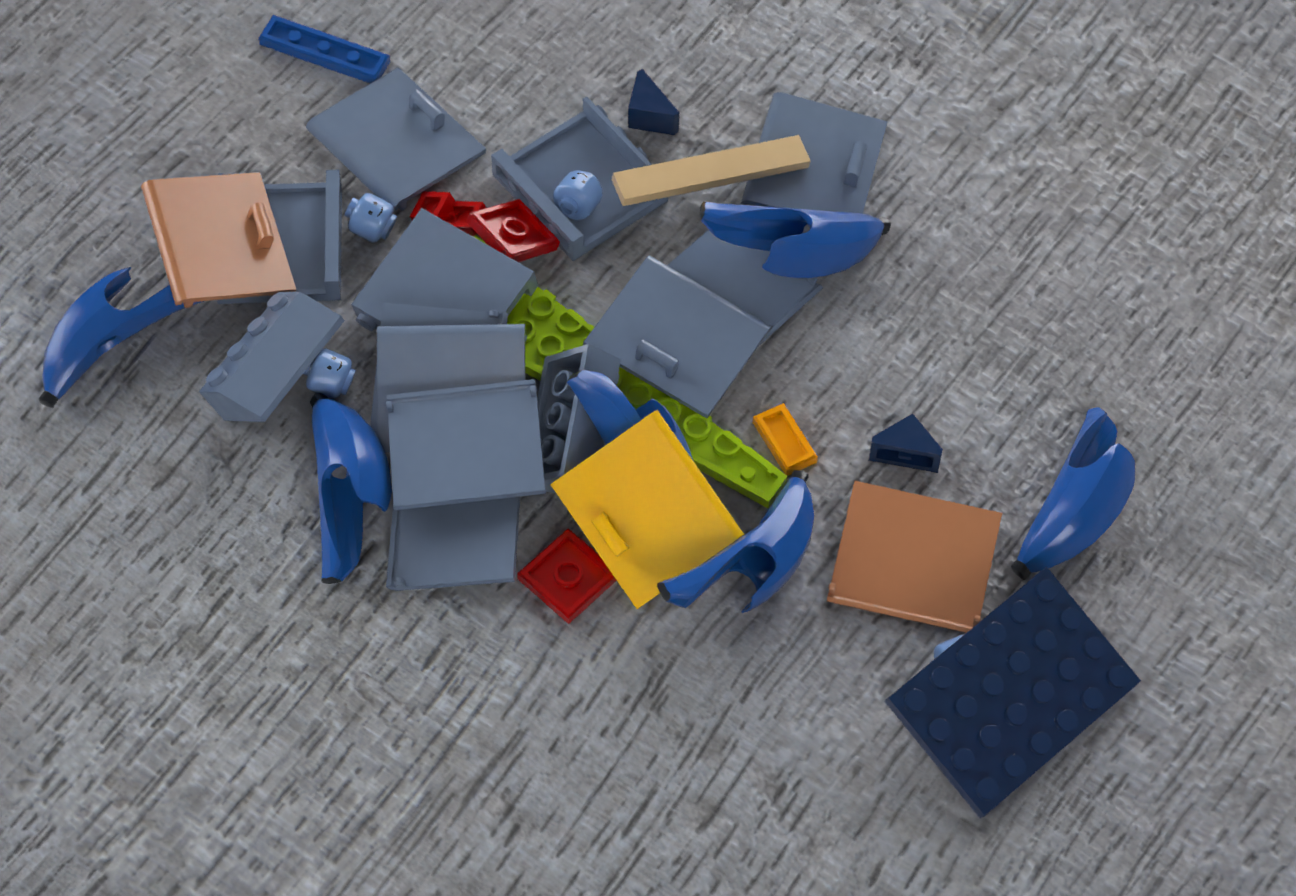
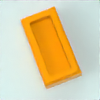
[752,403,818,476]

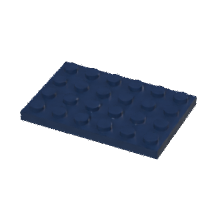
[884,567,1141,818]

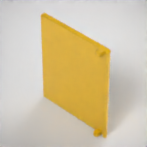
[550,410,744,609]

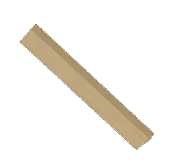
[612,135,811,206]

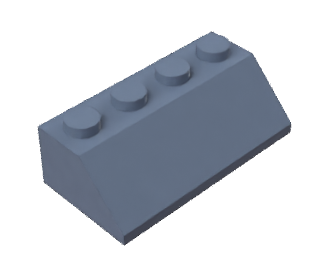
[199,291,345,422]
[537,344,621,493]

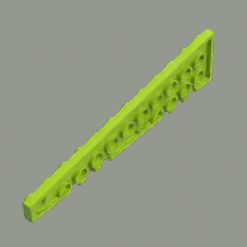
[474,234,787,509]

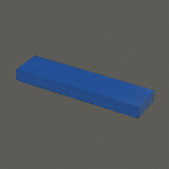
[259,15,390,83]

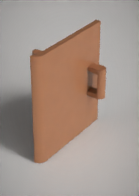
[141,172,297,308]
[826,481,1002,633]

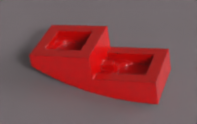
[409,191,487,236]

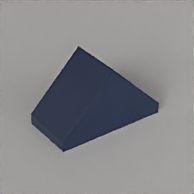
[628,69,680,135]
[868,414,943,473]

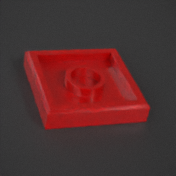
[466,199,560,262]
[517,528,617,624]

